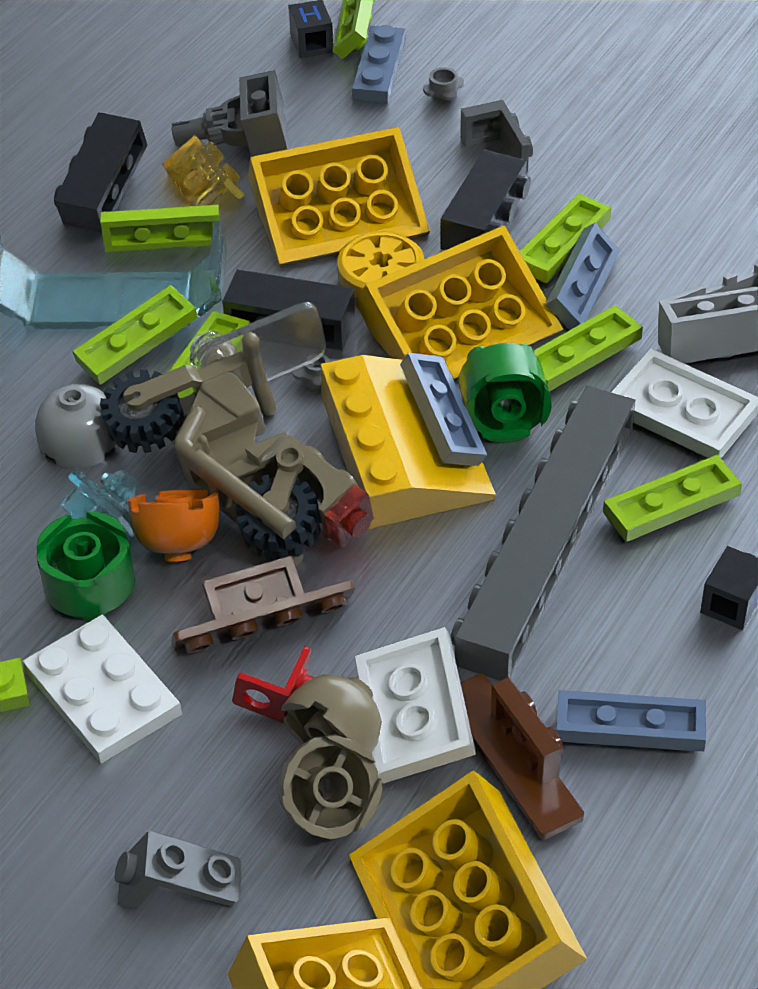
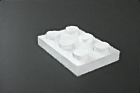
[611,348,758,458]
[22,614,182,764]
[355,627,476,784]

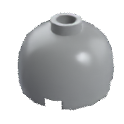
[35,384,119,469]

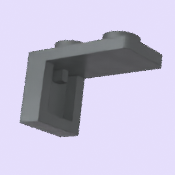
[460,100,533,172]
[114,830,241,909]

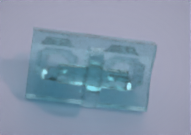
[60,468,137,539]

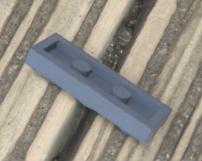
[352,25,406,103]
[546,223,620,330]
[400,353,487,466]
[556,690,706,752]

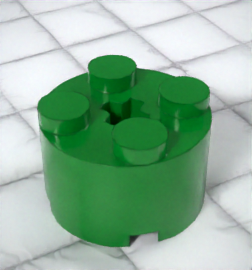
[459,343,552,443]
[36,512,136,622]

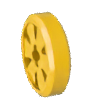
[337,232,425,298]

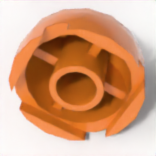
[128,489,220,562]

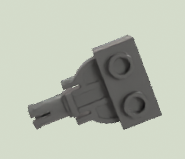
[171,70,288,157]

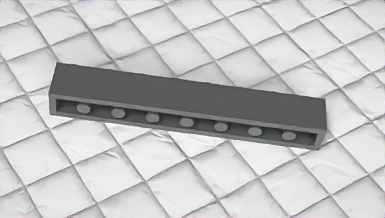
[450,385,636,681]

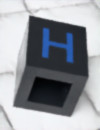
[288,0,334,58]
[700,546,758,630]

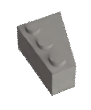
[658,263,758,364]

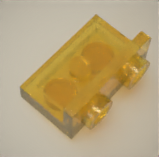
[162,135,245,206]

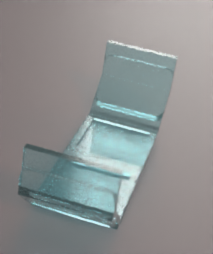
[0,221,227,329]

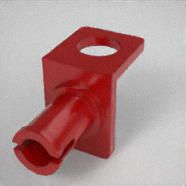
[232,646,315,723]

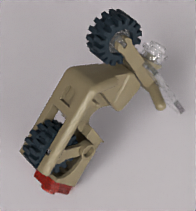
[100,302,374,567]

